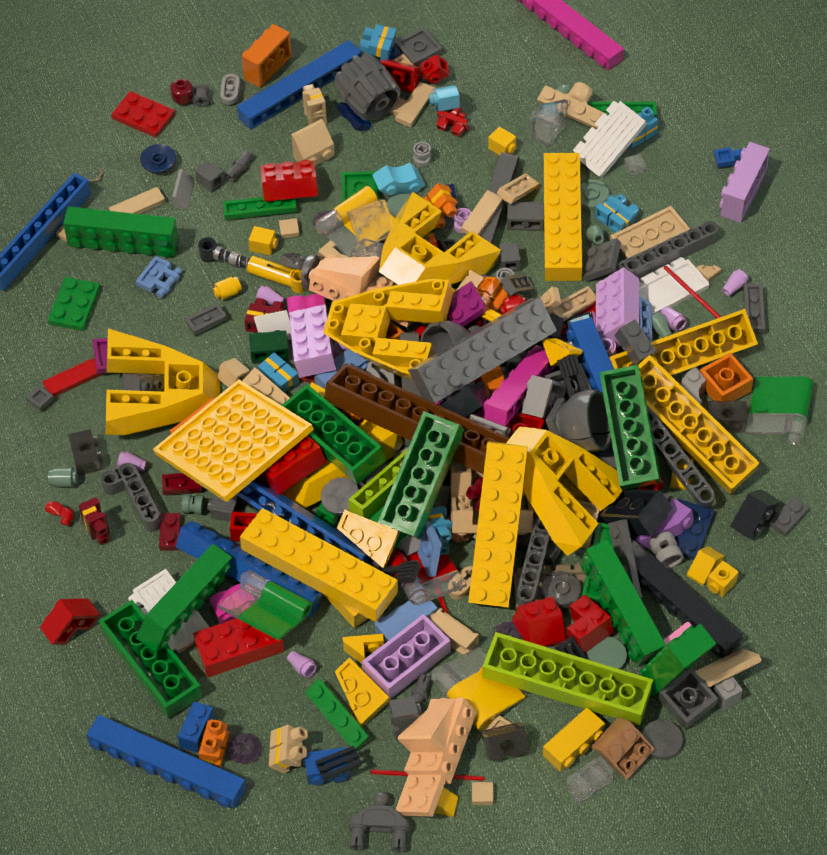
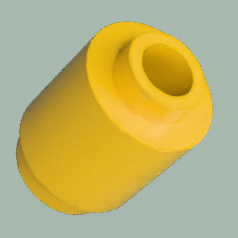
[213,277,242,300]

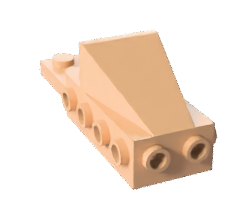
[309,254,412,327]
[395,697,477,817]

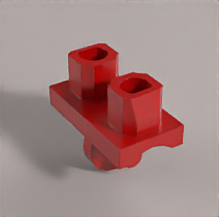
[436,107,470,137]

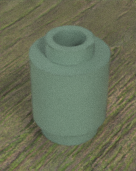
[48,468,78,487]

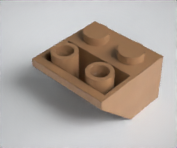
[591,717,655,780]

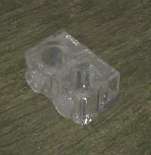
[566,755,614,804]

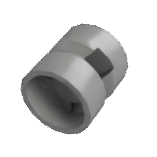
[649,532,684,569]

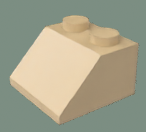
[291,119,335,166]

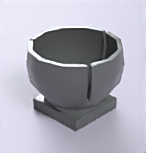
[420,321,480,354]
[546,390,611,453]

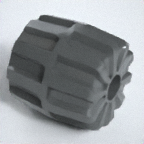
[334,53,401,121]

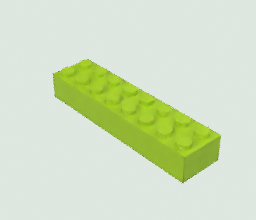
[482,632,653,726]

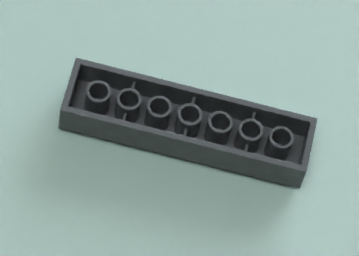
[408,297,557,403]

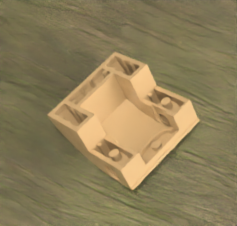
[450,460,533,535]

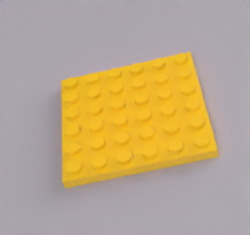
[153,380,314,502]

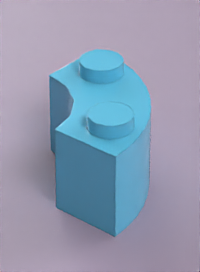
[429,85,460,111]
[372,163,426,196]

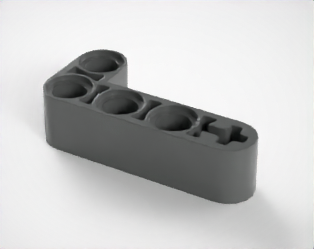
[101,463,160,532]

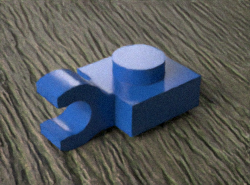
[714,147,743,168]

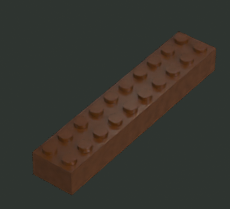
[324,363,510,475]

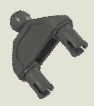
[348,791,410,852]

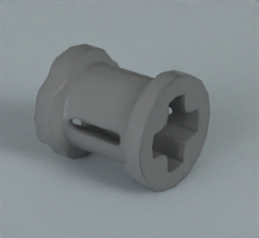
[193,84,209,107]

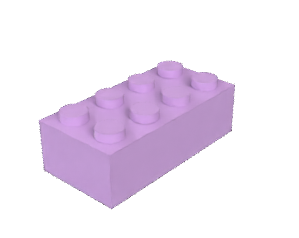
[719,142,770,223]
[596,267,639,347]
[289,305,336,378]
[362,614,451,699]

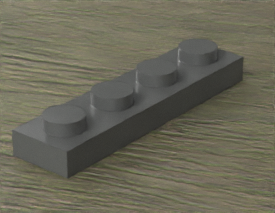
[608,519,642,599]

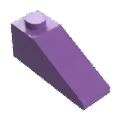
[635,498,694,549]

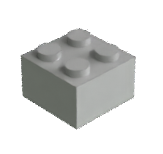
[522,375,567,419]

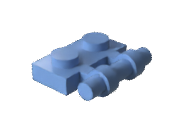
[135,256,182,298]

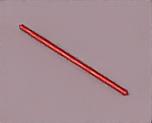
[664,266,721,319]
[370,769,485,781]

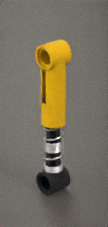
[198,237,306,293]

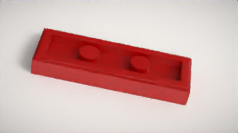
[42,358,102,397]

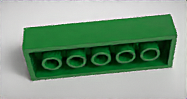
[63,206,179,257]
[599,365,661,490]
[281,384,386,485]
[378,411,465,540]
[580,539,666,666]
[136,544,232,652]
[98,600,202,719]
[639,624,716,698]

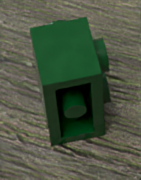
[249,330,289,363]

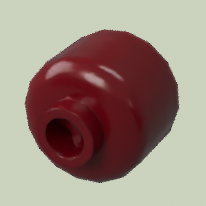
[170,79,194,105]

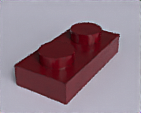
[162,473,202,495]
[159,513,181,551]

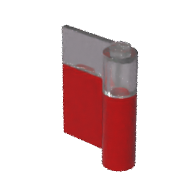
[387,548,467,605]

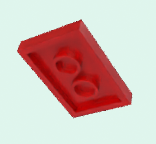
[111,91,175,138]

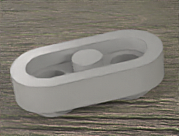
[220,74,240,105]

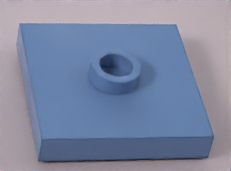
[418,521,442,577]

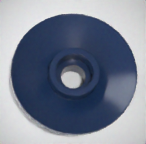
[140,144,176,173]

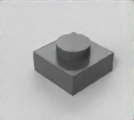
[26,385,54,412]

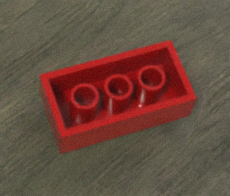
[193,618,284,678]

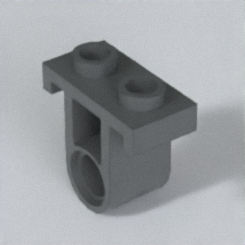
[122,373,164,392]

